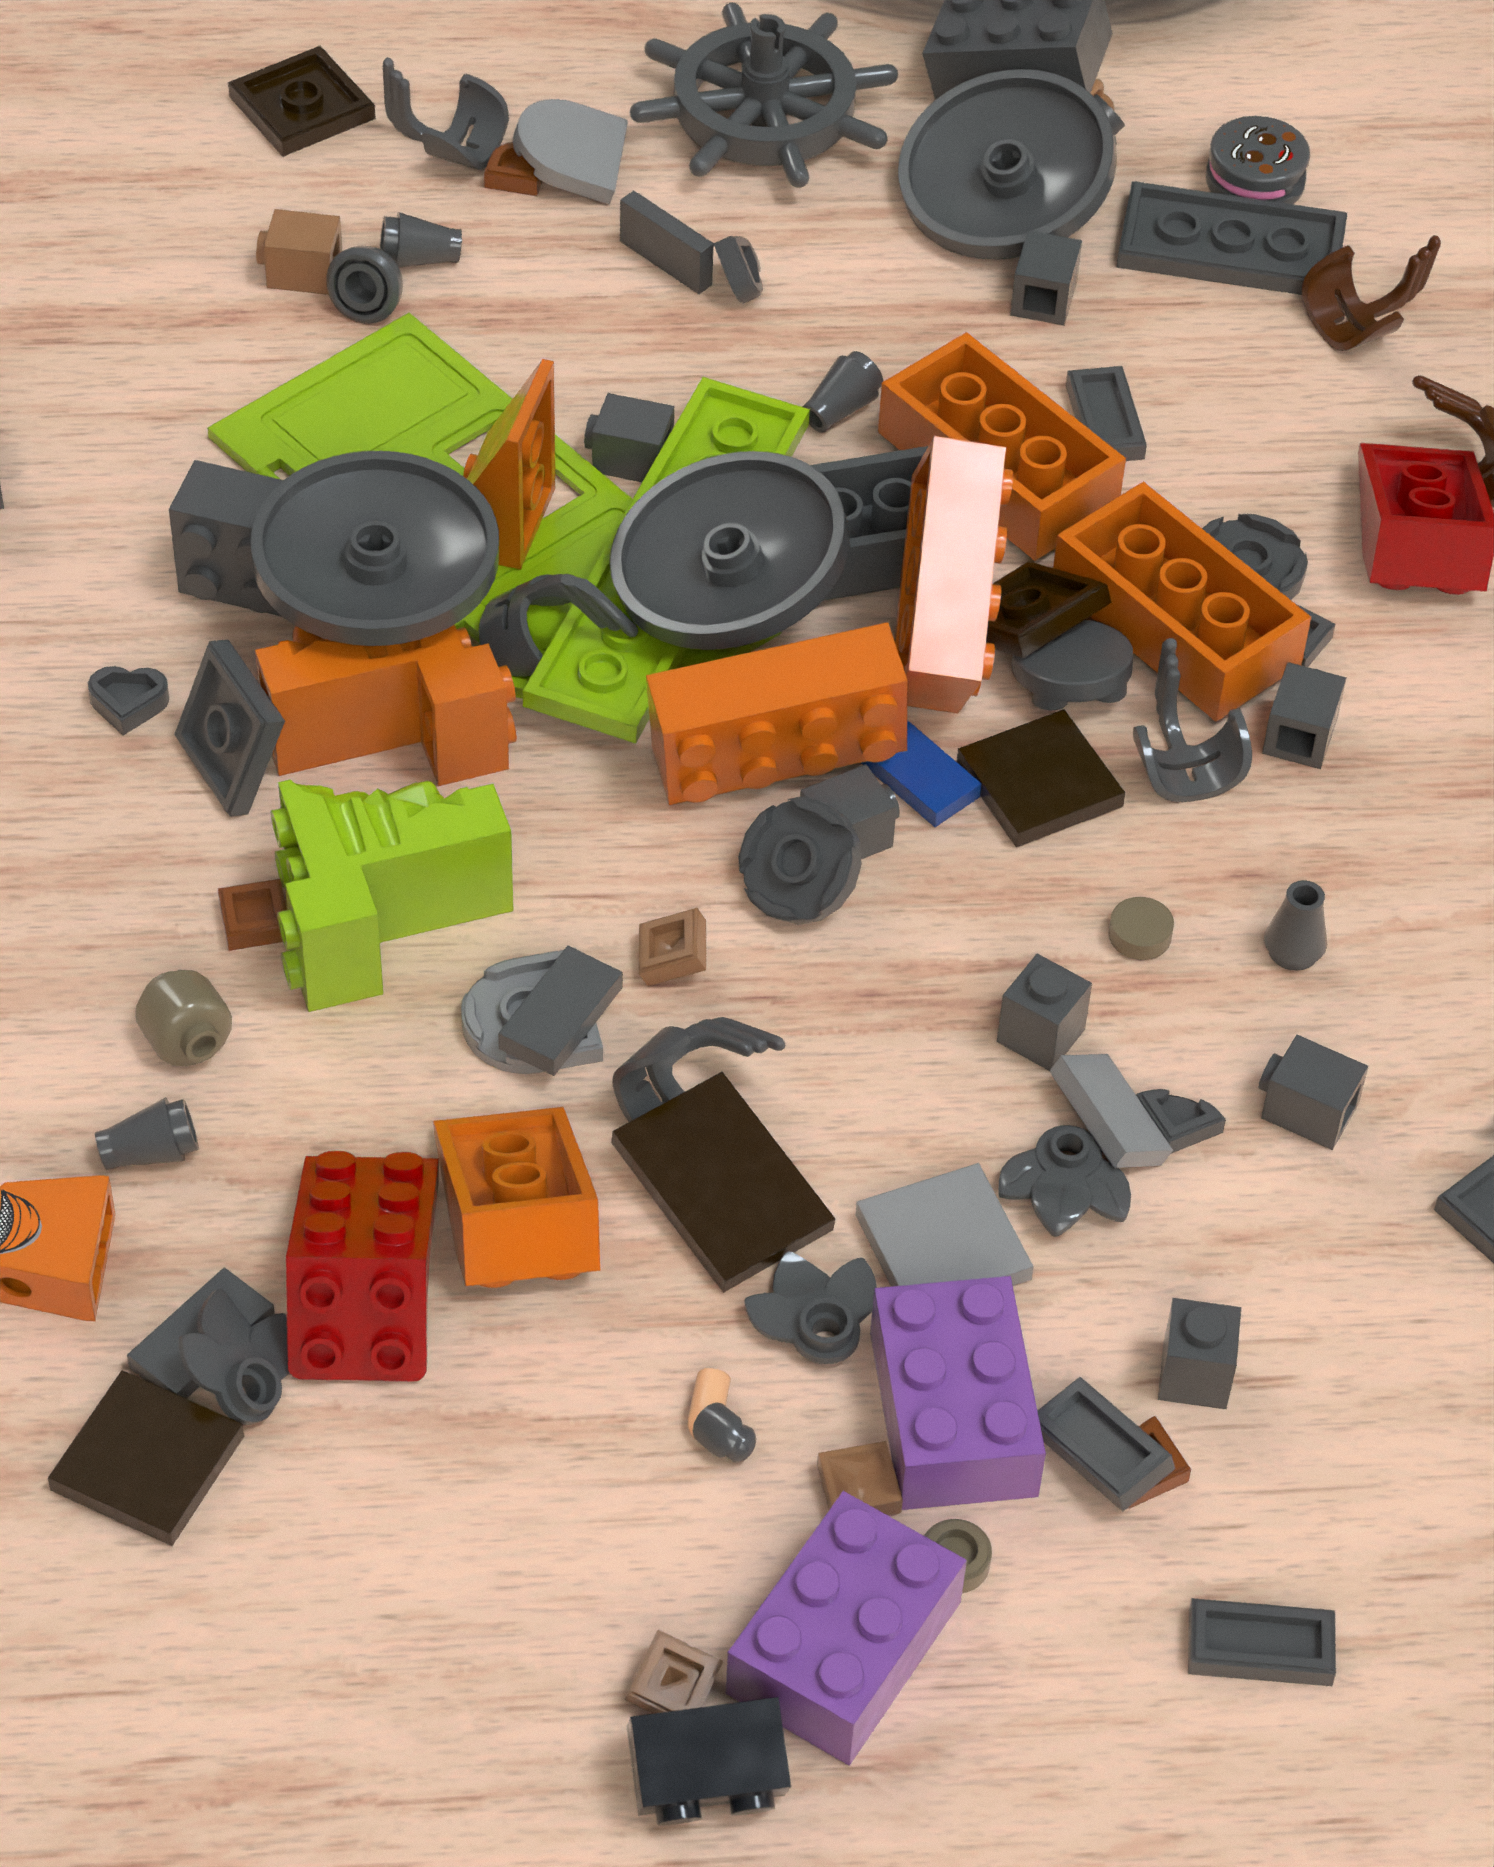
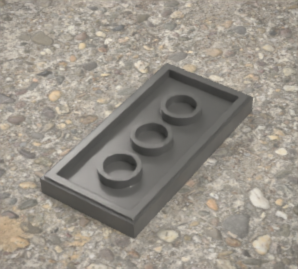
[1116,181,1347,295]

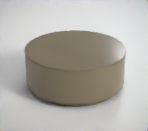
[1109,897,1174,960]
[924,1519,992,1593]

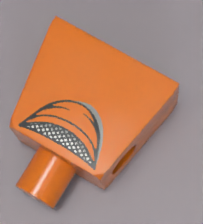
[0,1175,116,1321]

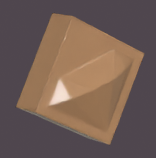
[639,908,706,986]
[817,1441,903,1515]
[625,1630,723,1714]

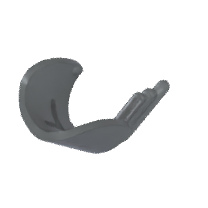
[383,57,509,170]
[479,574,638,677]
[1133,638,1252,802]
[612,1017,786,1122]

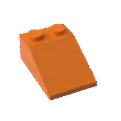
[463,359,555,570]
[433,1107,601,1288]

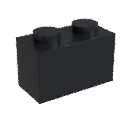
[627,1697,791,1825]

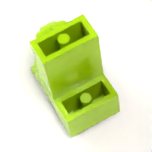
[270,779,513,1012]

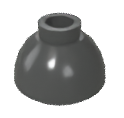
[326,246,403,324]

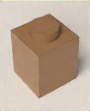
[256,209,343,295]

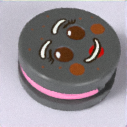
[1206,116,1310,204]

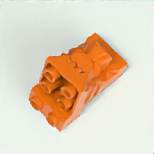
[255,624,517,786]

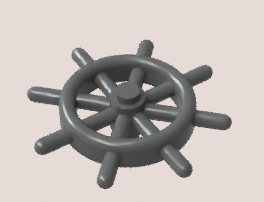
[630,2,898,188]

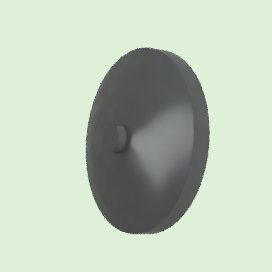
[898,69,1117,259]
[251,451,499,646]
[610,451,850,650]

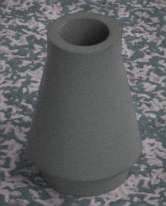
[380,212,462,267]
[802,351,884,432]
[1264,880,1327,971]
[95,1097,199,1170]

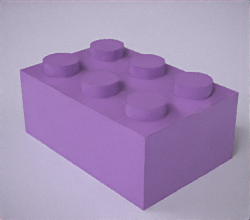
[870,1276,1046,1510]
[726,1491,967,1766]

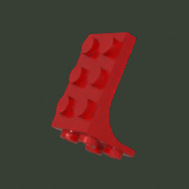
[286,1151,439,1381]

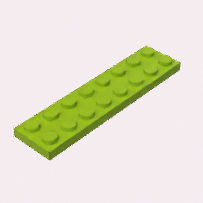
[523,377,810,743]

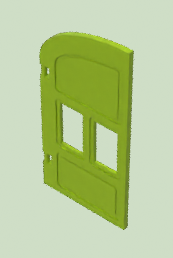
[207,312,782,699]

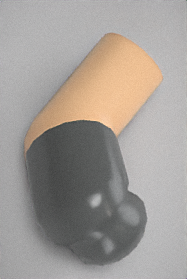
[688,1368,756,1462]

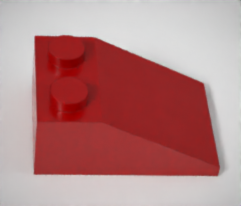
[1358,443,1494,595]

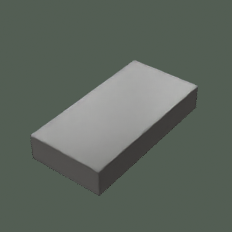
[1050,1054,1173,1168]

